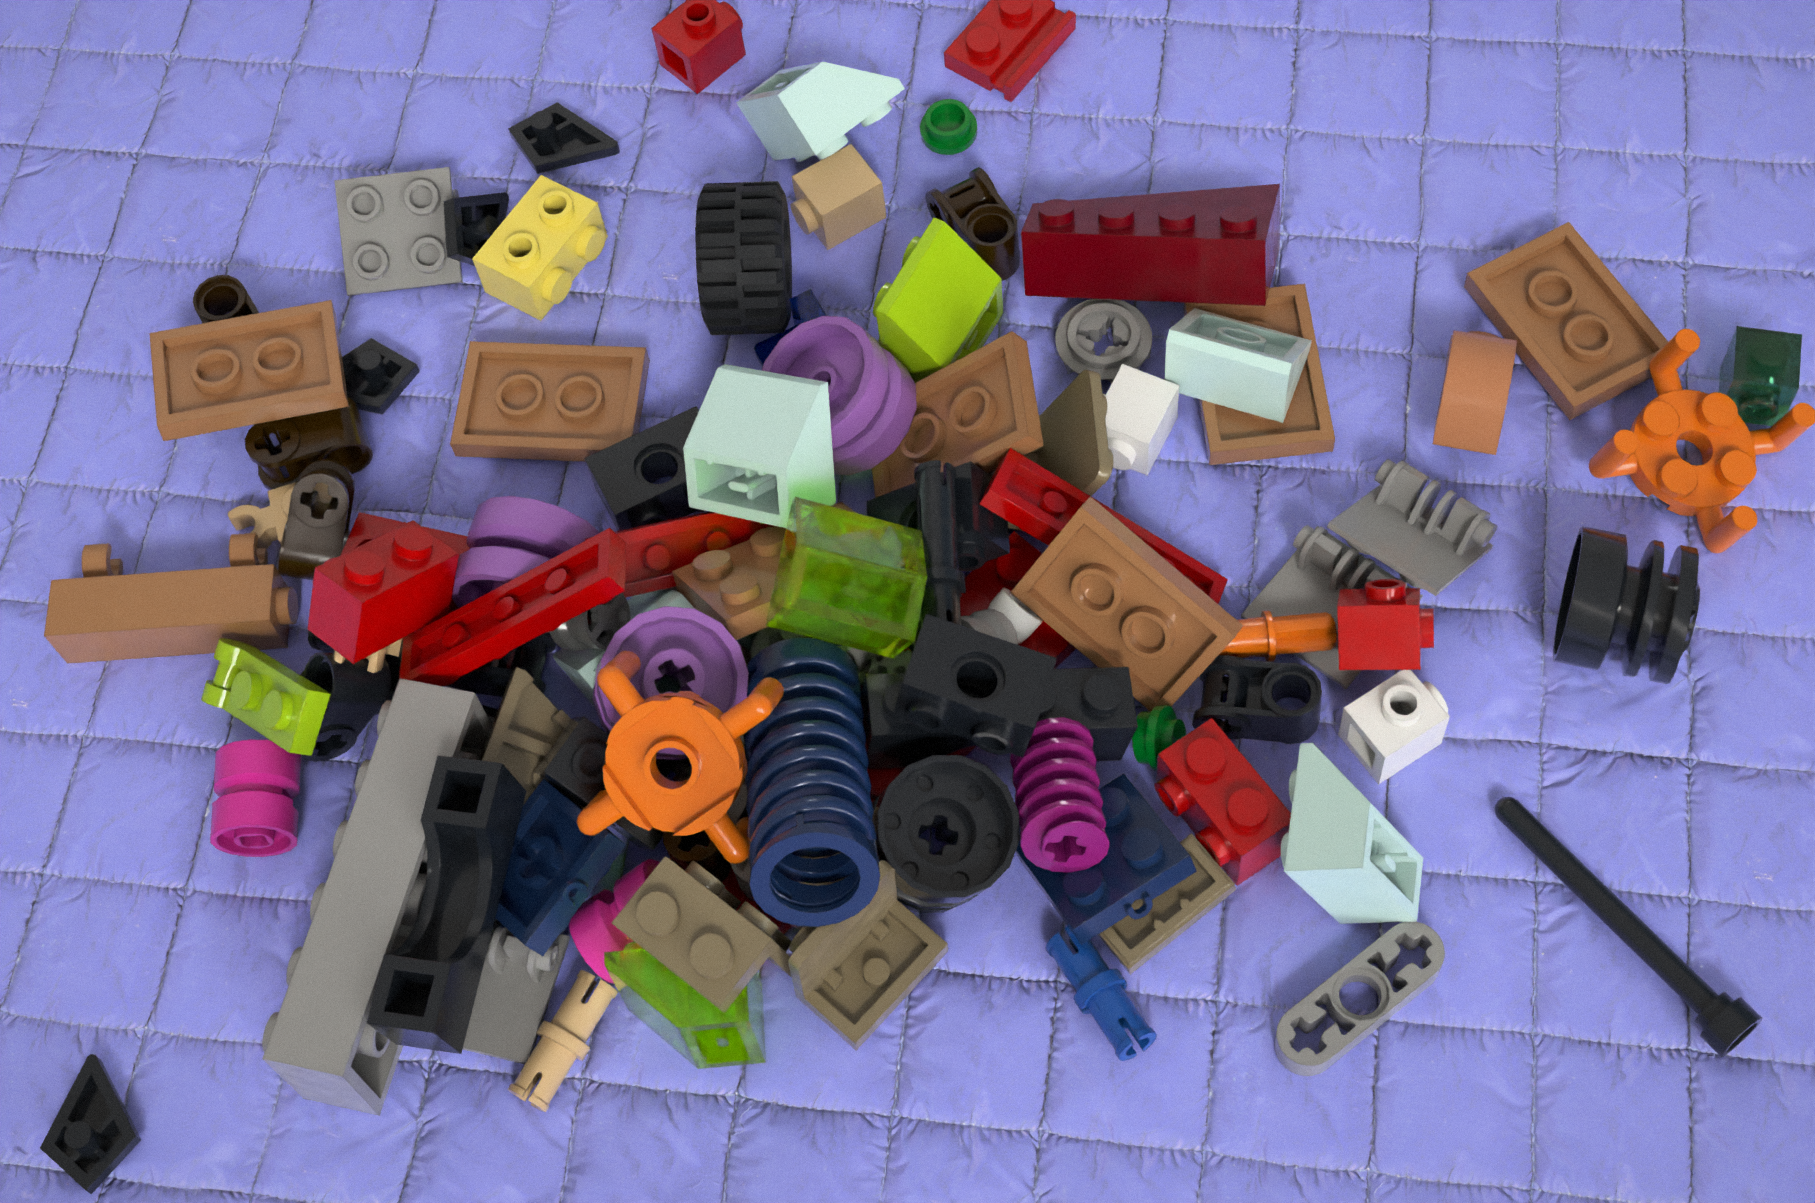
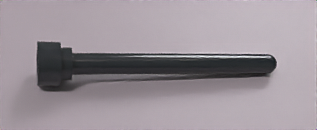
[1494,797,1763,1057]

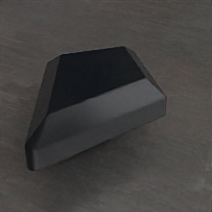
[508,102,620,174]
[444,192,509,266]
[342,338,420,415]
[40,1054,141,1194]

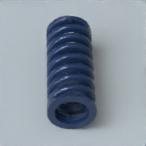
[743,638,880,927]

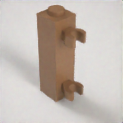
[44,533,299,664]

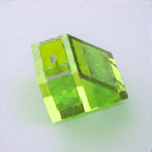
[765,497,927,658]
[604,942,766,1069]

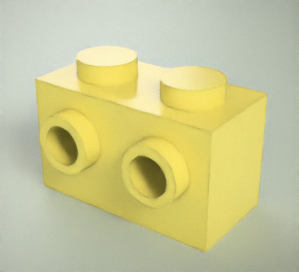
[472,175,608,321]

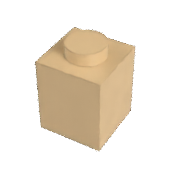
[790,144,886,250]

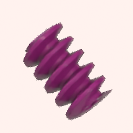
[1010,717,1109,873]

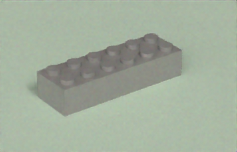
[262,678,492,1116]

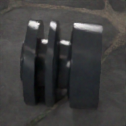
[1553,526,1700,684]
[872,755,1020,913]

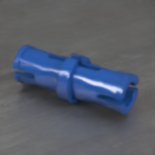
[1045,926,1157,1061]

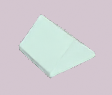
[1164,308,1312,423]

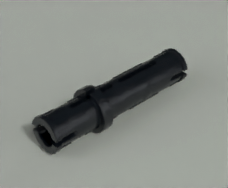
[913,460,966,628]

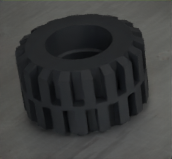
[695,181,792,335]

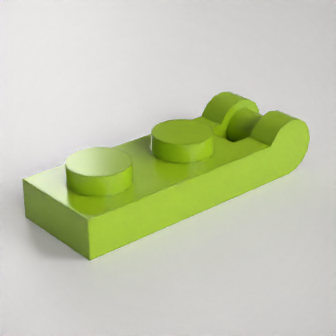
[201,638,331,756]

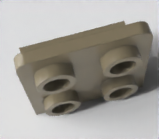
[988,370,1113,531]
[612,856,791,1013]
[788,860,948,1051]

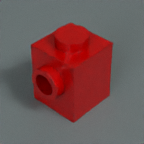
[651,0,746,94]
[1337,579,1434,670]

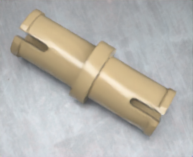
[507,970,618,1112]

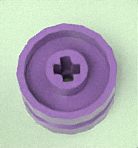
[762,316,917,476]
[452,496,600,608]
[593,606,749,763]

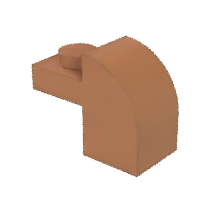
[1432,330,1517,455]

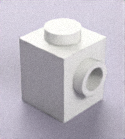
[1102,364,1179,476]
[1338,670,1450,785]

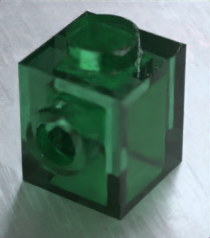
[1719,326,1802,426]

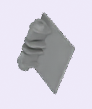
[334,167,463,296]
[1327,459,1497,596]
[1241,525,1423,689]
[463,919,570,1064]

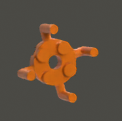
[1589,329,1815,553]
[577,651,784,864]

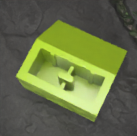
[873,217,1003,383]

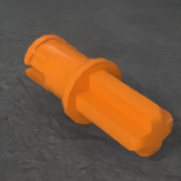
[1219,610,1337,662]

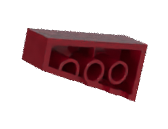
[1021,184,1280,306]

